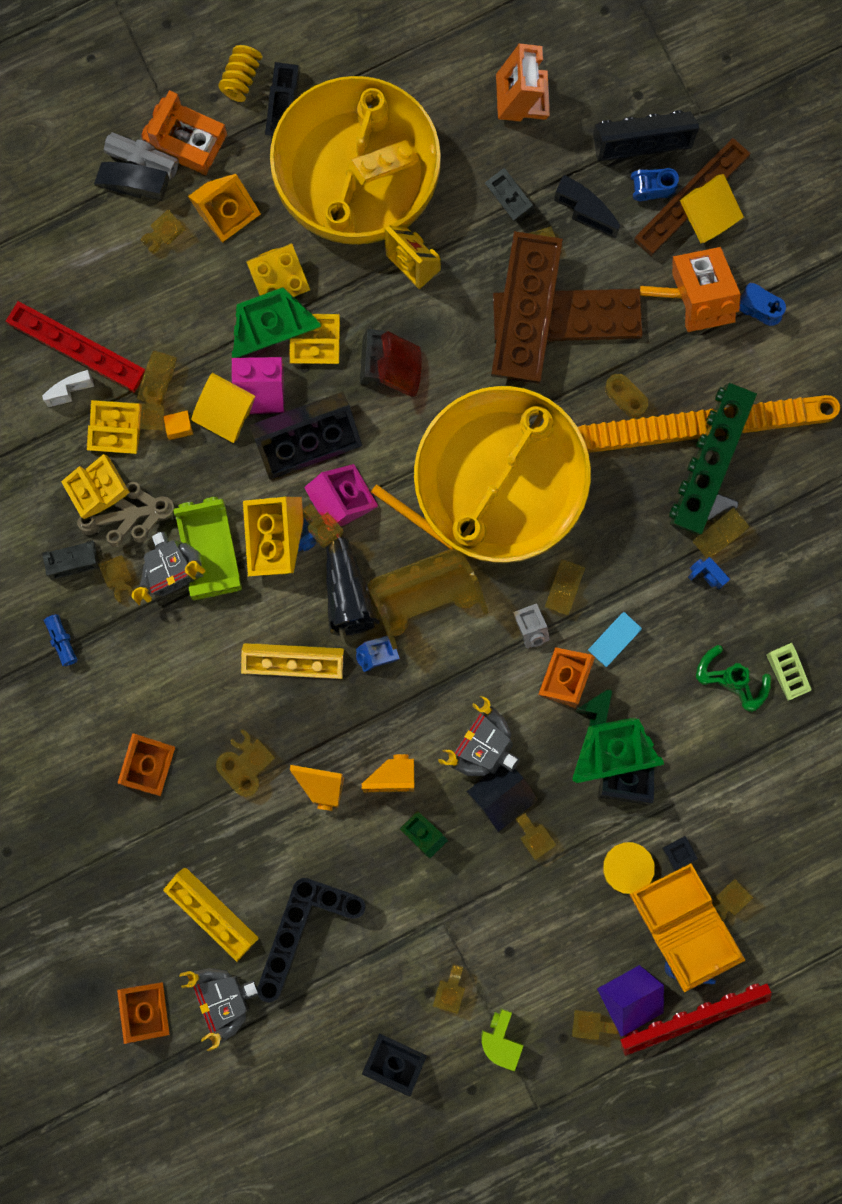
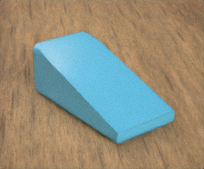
[588,612,642,667]

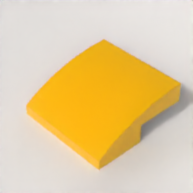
[680,174,744,244]
[290,314,340,364]
[191,373,256,443]
[87,400,142,454]
[61,454,130,519]

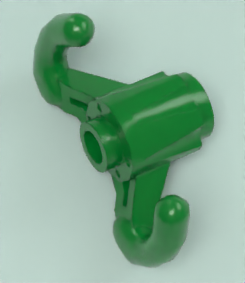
[696,645,771,712]

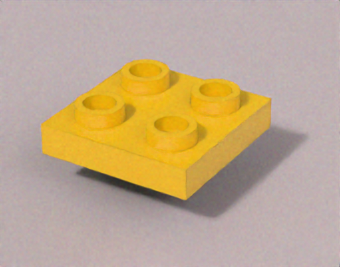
[246,243,310,297]

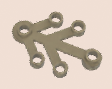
[77,482,174,547]

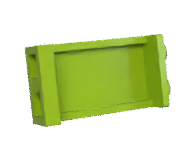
[173,497,242,601]

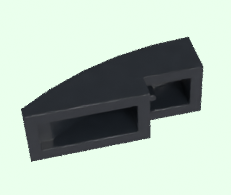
[265,62,301,136]
[94,162,170,201]
[554,175,620,239]

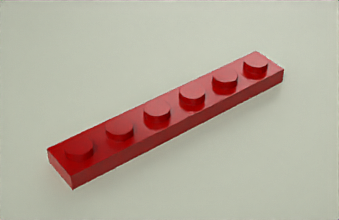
[5,301,147,393]
[620,984,772,1056]

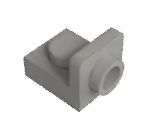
[513,603,550,648]

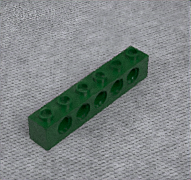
[669,382,757,535]

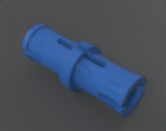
[43,614,78,667]

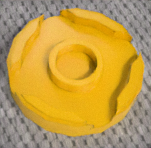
[603,842,655,894]

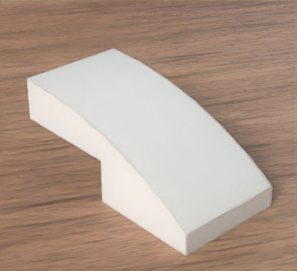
[42,370,94,407]

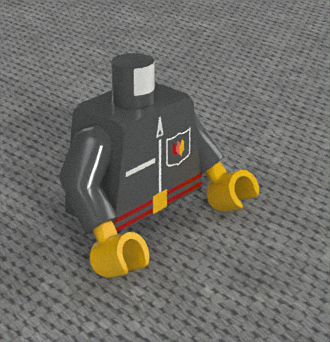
[132,532,205,605]
[438,696,520,776]
[179,968,258,1052]

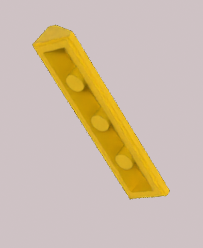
[241,643,344,679]
[163,868,259,962]

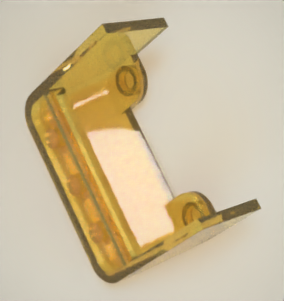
[367,549,489,650]

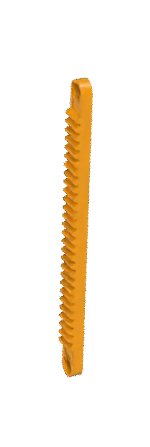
[578,395,840,453]

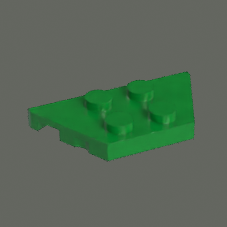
[232,287,322,358]
[573,718,664,783]

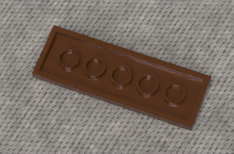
[491,231,563,384]
[493,289,642,343]

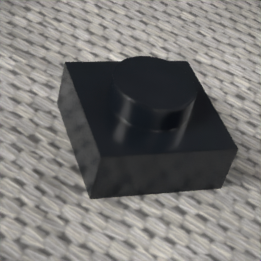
[662,836,698,871]

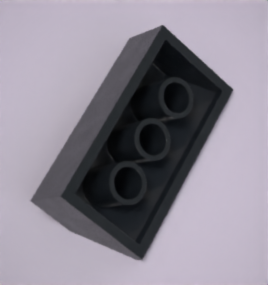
[593,110,699,161]
[249,392,363,480]

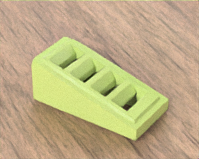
[766,643,811,701]

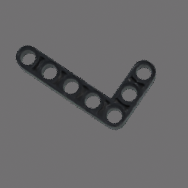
[257,878,366,1003]

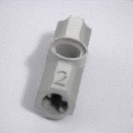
[103,132,179,180]

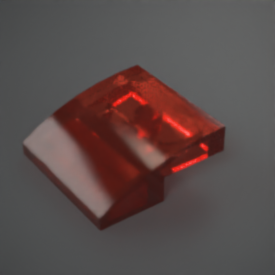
[377,331,422,397]

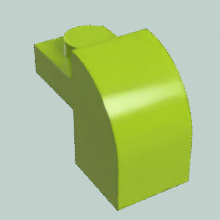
[481,1008,523,1071]

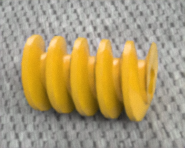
[218,45,263,102]

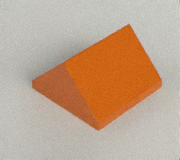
[538,647,595,708]
[118,733,175,796]
[117,982,170,1044]

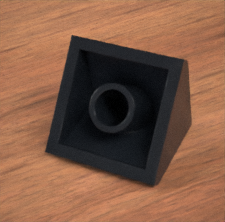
[466,765,538,832]
[598,767,655,805]
[362,1033,427,1097]

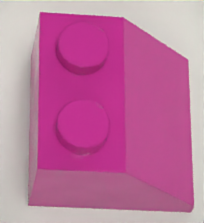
[232,357,284,414]
[304,464,378,530]

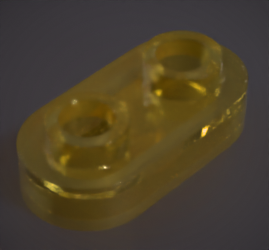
[605,374,648,418]
[216,752,260,797]

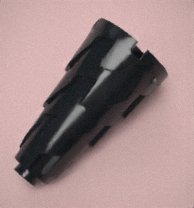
[326,535,380,636]

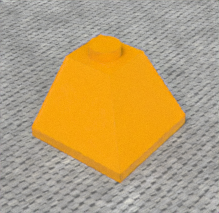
[188,174,261,242]
[362,754,414,792]
[290,765,344,811]

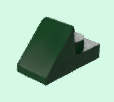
[575,690,612,730]
[400,811,448,859]

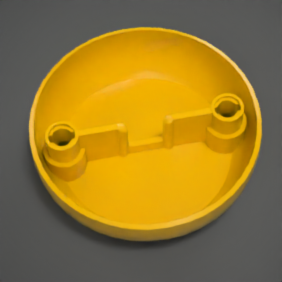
[270,76,441,245]
[414,386,591,563]

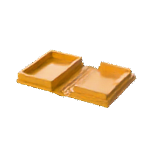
[630,864,746,993]

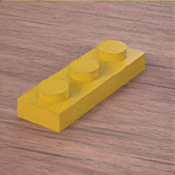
[348,140,419,185]

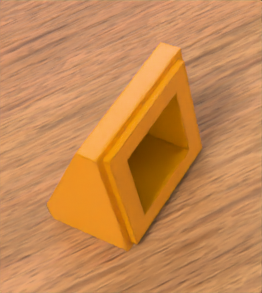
[164,410,193,440]

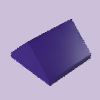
[597,965,664,1037]

